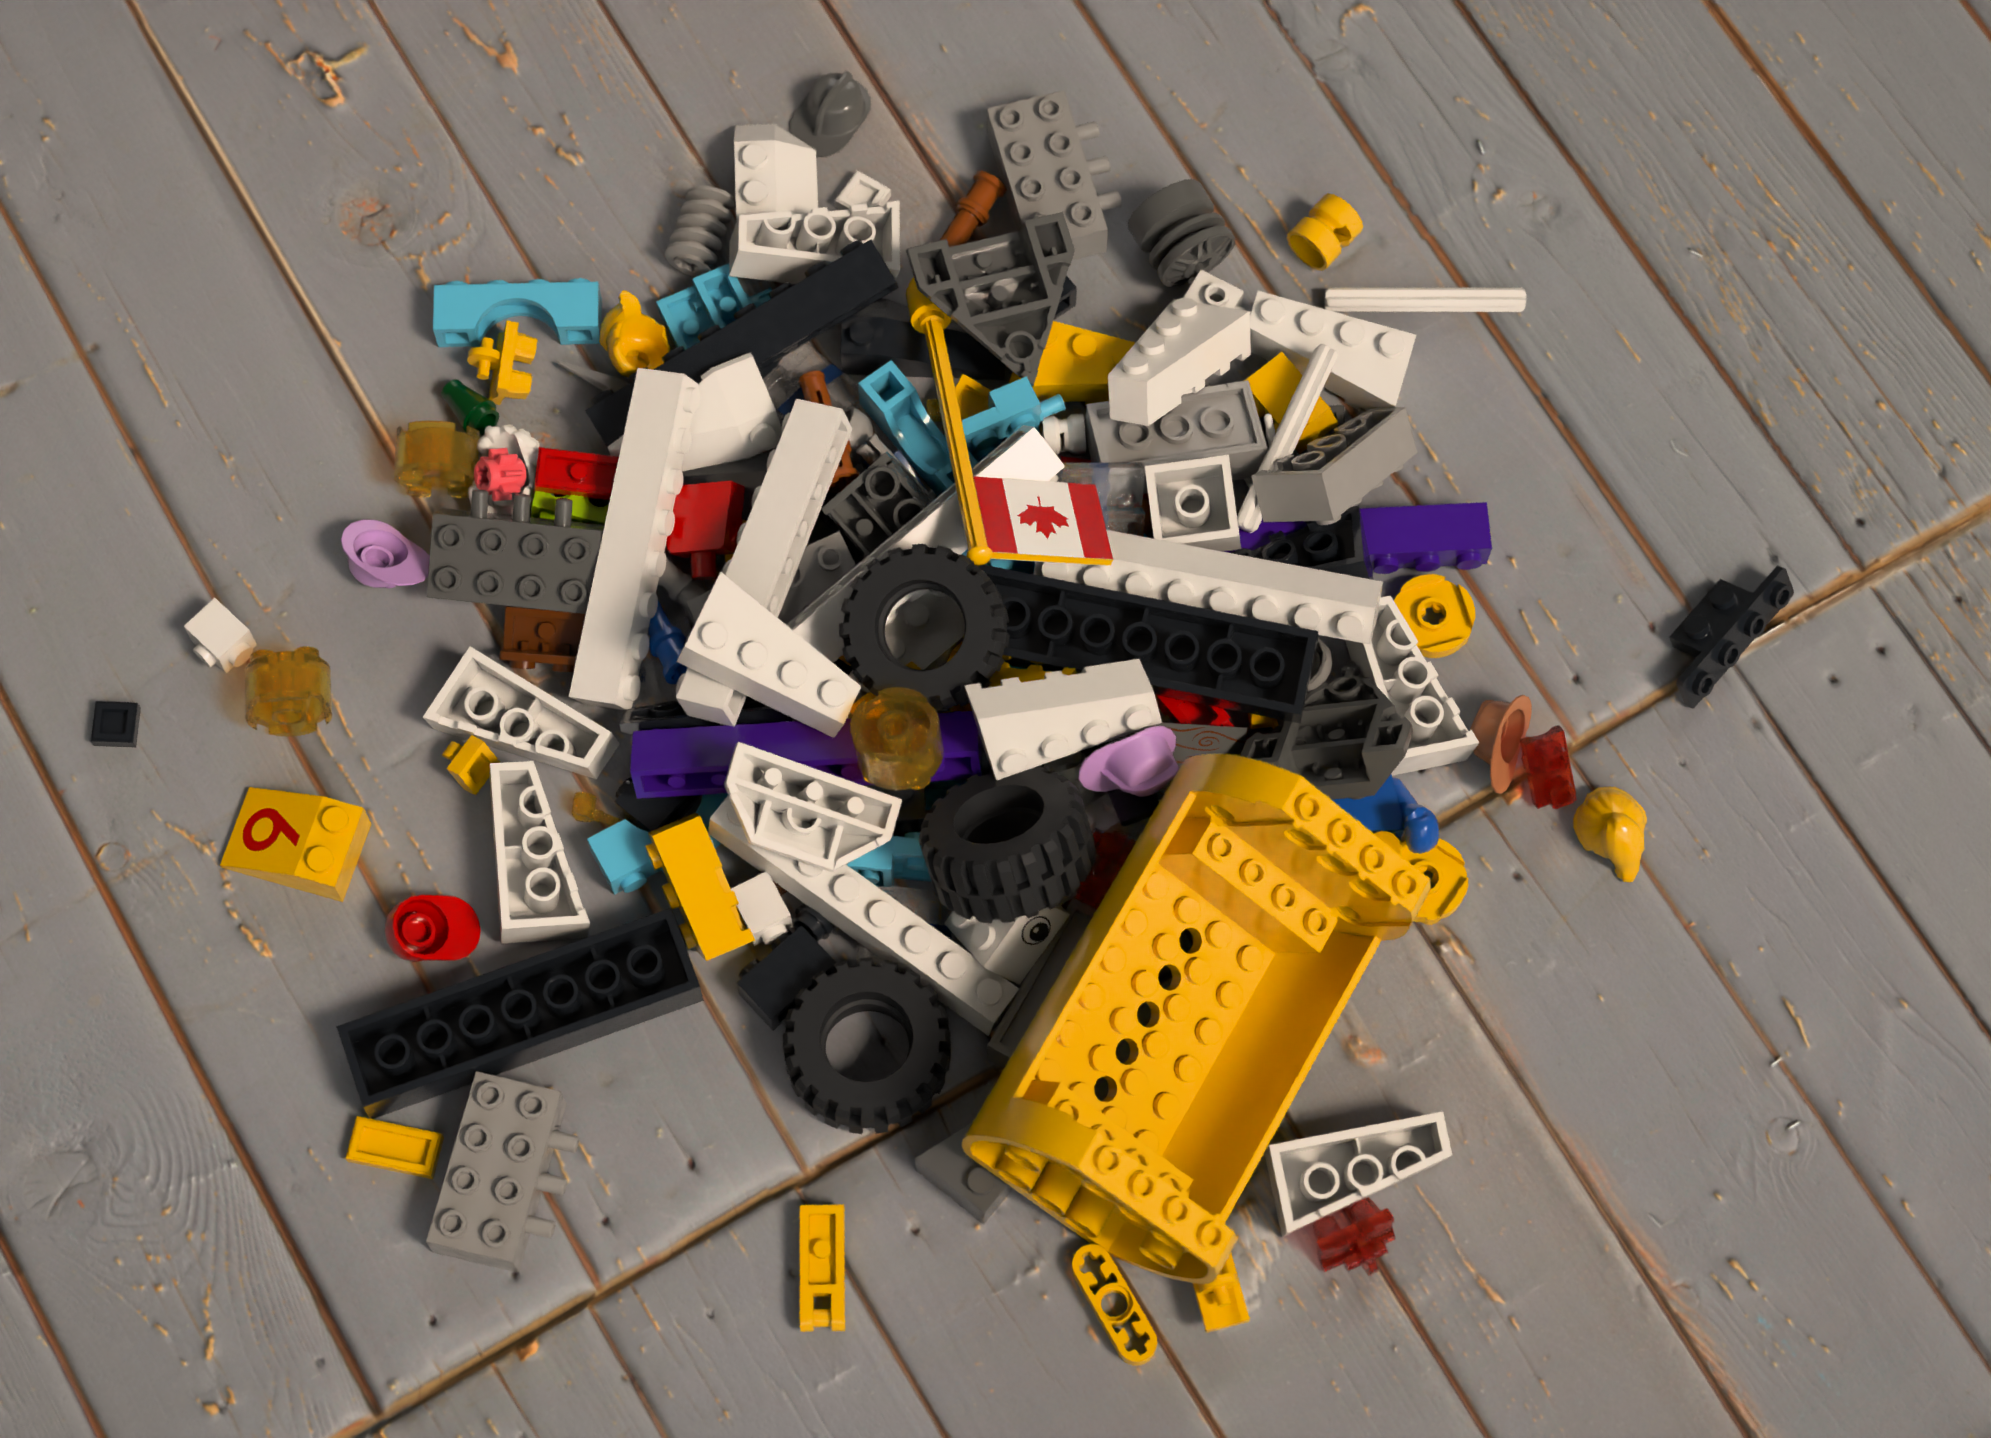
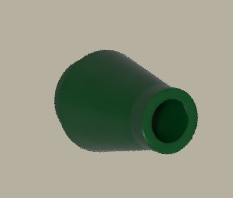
[441,379,499,437]

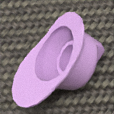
[341,520,430,589]
[1079,726,1179,797]

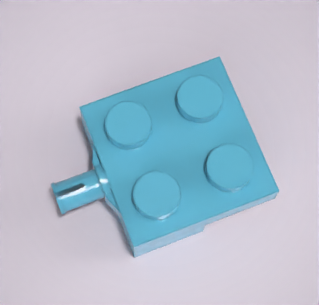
[656,263,772,350]
[962,376,1065,463]
[846,832,932,895]

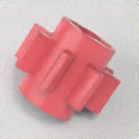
[474,448,527,501]

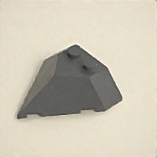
[906,212,1075,387]
[1241,660,1413,800]

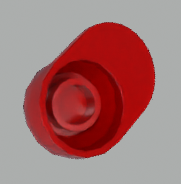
[384,895,481,962]

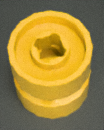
[1287,193,1363,271]

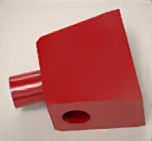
[666,481,745,580]

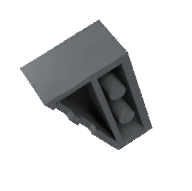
[915,1122,1013,1224]

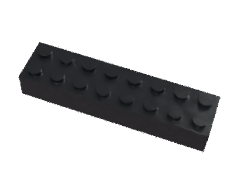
[963,565,1318,724]
[336,907,704,1119]

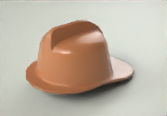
[1470,695,1532,794]

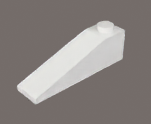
[607,352,782,471]

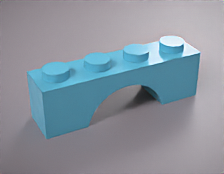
[433,278,602,347]
[858,360,978,496]
[587,793,728,895]

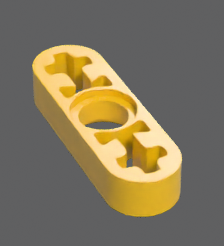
[1072,1244,1157,1366]

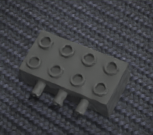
[427,490,604,614]

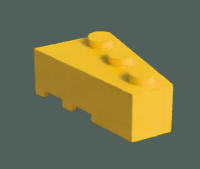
[1009,321,1136,405]
[645,813,755,961]

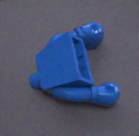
[1332,774,1439,853]

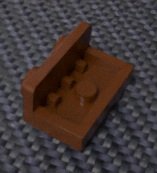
[499,606,586,672]

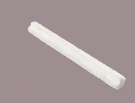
[1324,287,1526,312]
[1237,344,1338,533]

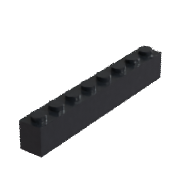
[585,239,899,447]

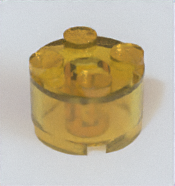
[394,421,480,498]
[244,646,332,737]
[850,687,944,790]

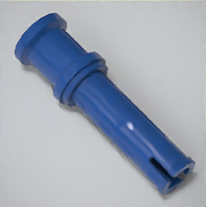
[648,601,688,684]

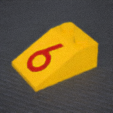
[220,787,371,902]

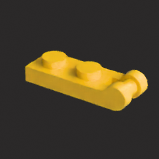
[800,1204,845,1332]

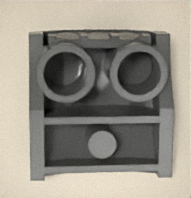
[821,452,932,558]

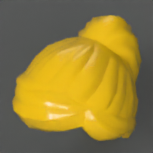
[599,290,671,378]
[1573,786,1647,882]

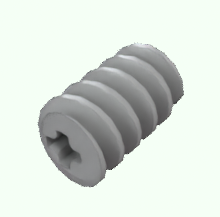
[665,186,736,278]

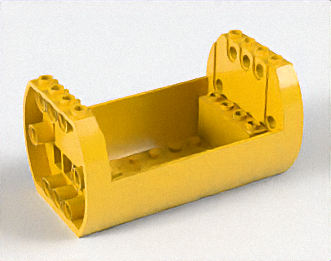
[962,754,1431,1284]

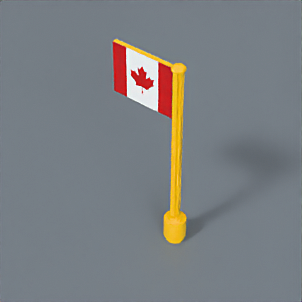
[906,277,1113,566]

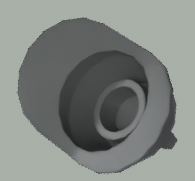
[790,71,871,157]

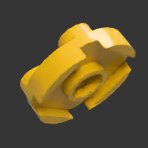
[1394,574,1476,658]
[1401,838,1468,925]

